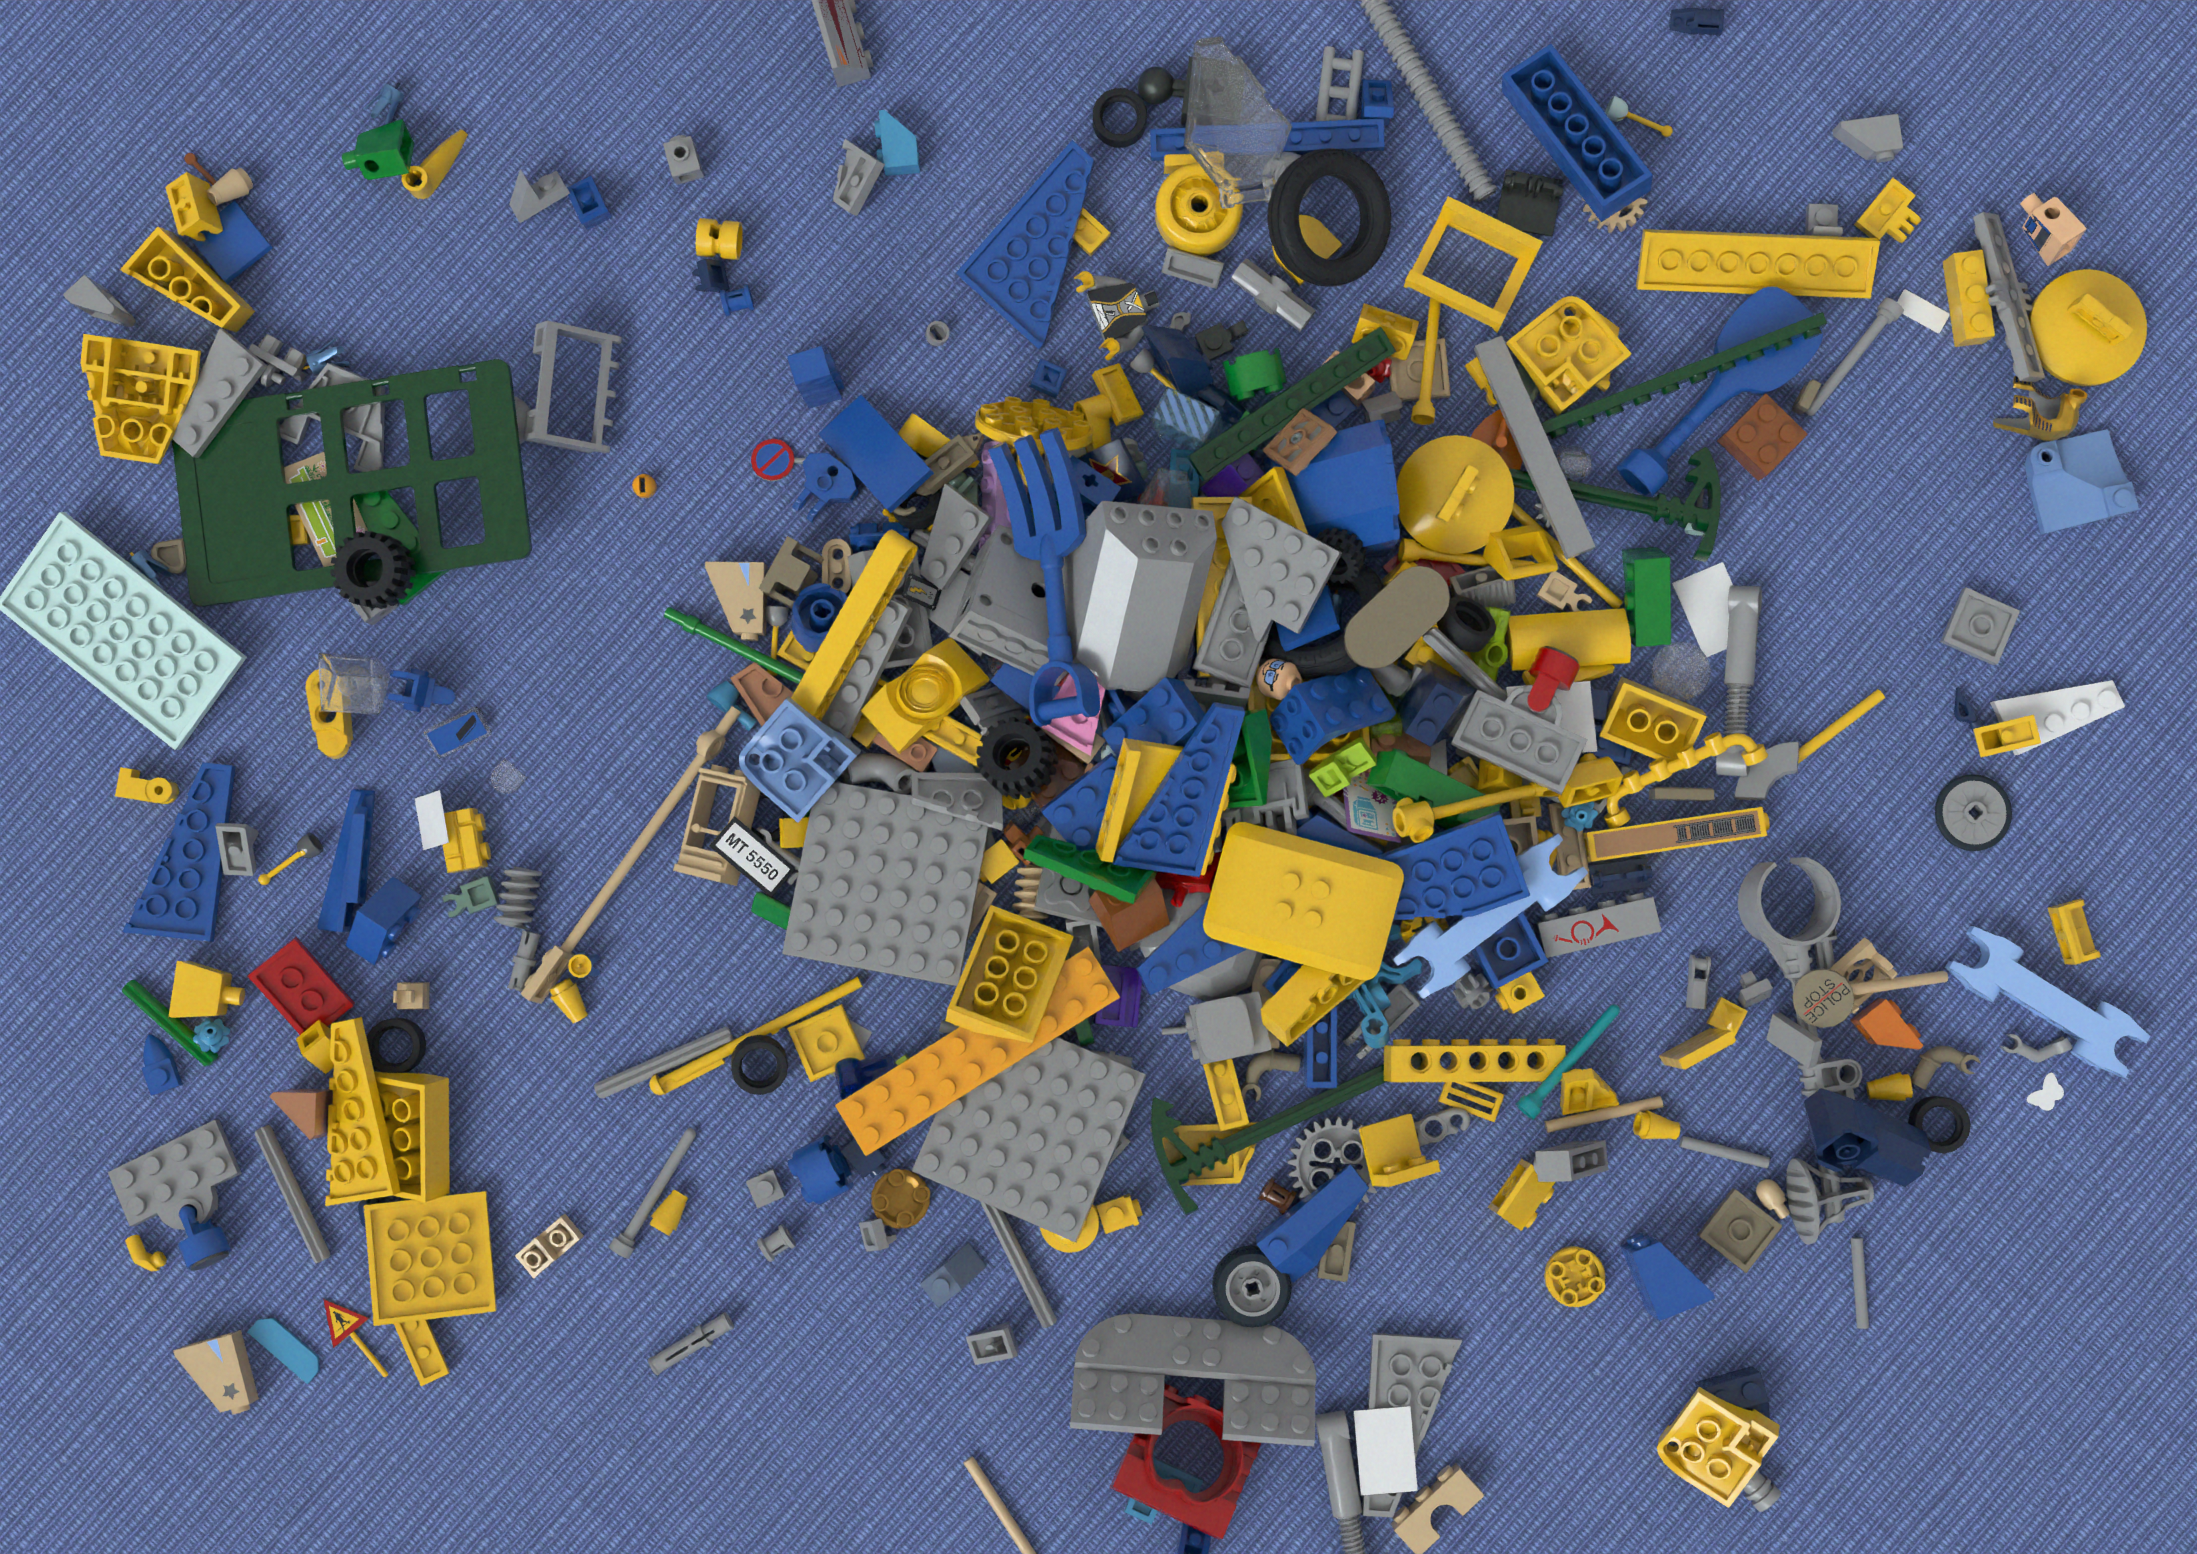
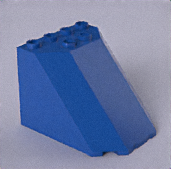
[1263,419,1400,559]

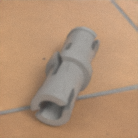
[507,930,541,992]

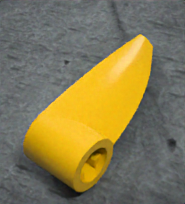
[401,129,468,199]
[1073,394,1112,453]
[898,413,980,468]

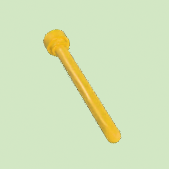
[1411,298,1441,425]
[1398,538,1535,568]

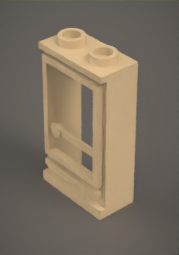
[673,764,761,886]

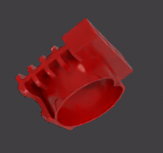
[1109,1383,1261,1540]

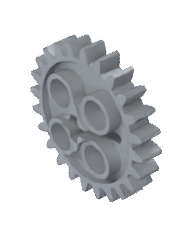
[1287,1116,1377,1210]

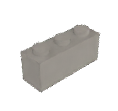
[1534,1140,1609,1182]

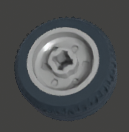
[1212,1246,1292,1328]

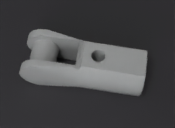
[1686,954,1711,1009]

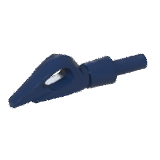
[1954,687,1984,733]

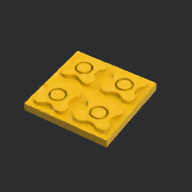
[364,1191,497,1326]

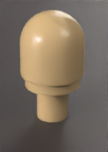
[1756,1179,1790,1219]

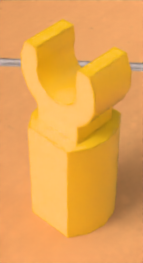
[1464,357,1497,407]

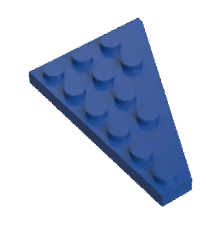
[956,140,1095,350]

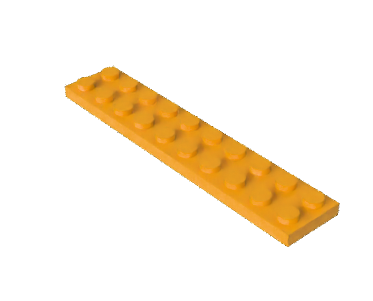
[835,946,1121,1156]

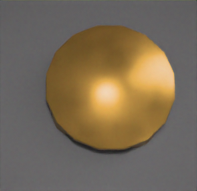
[871,1169,930,1228]

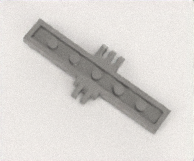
[1973,212,2045,382]

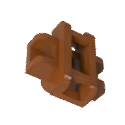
[1003,820,1045,866]

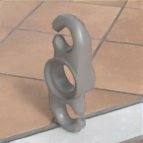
[1414,1107,1470,1147]

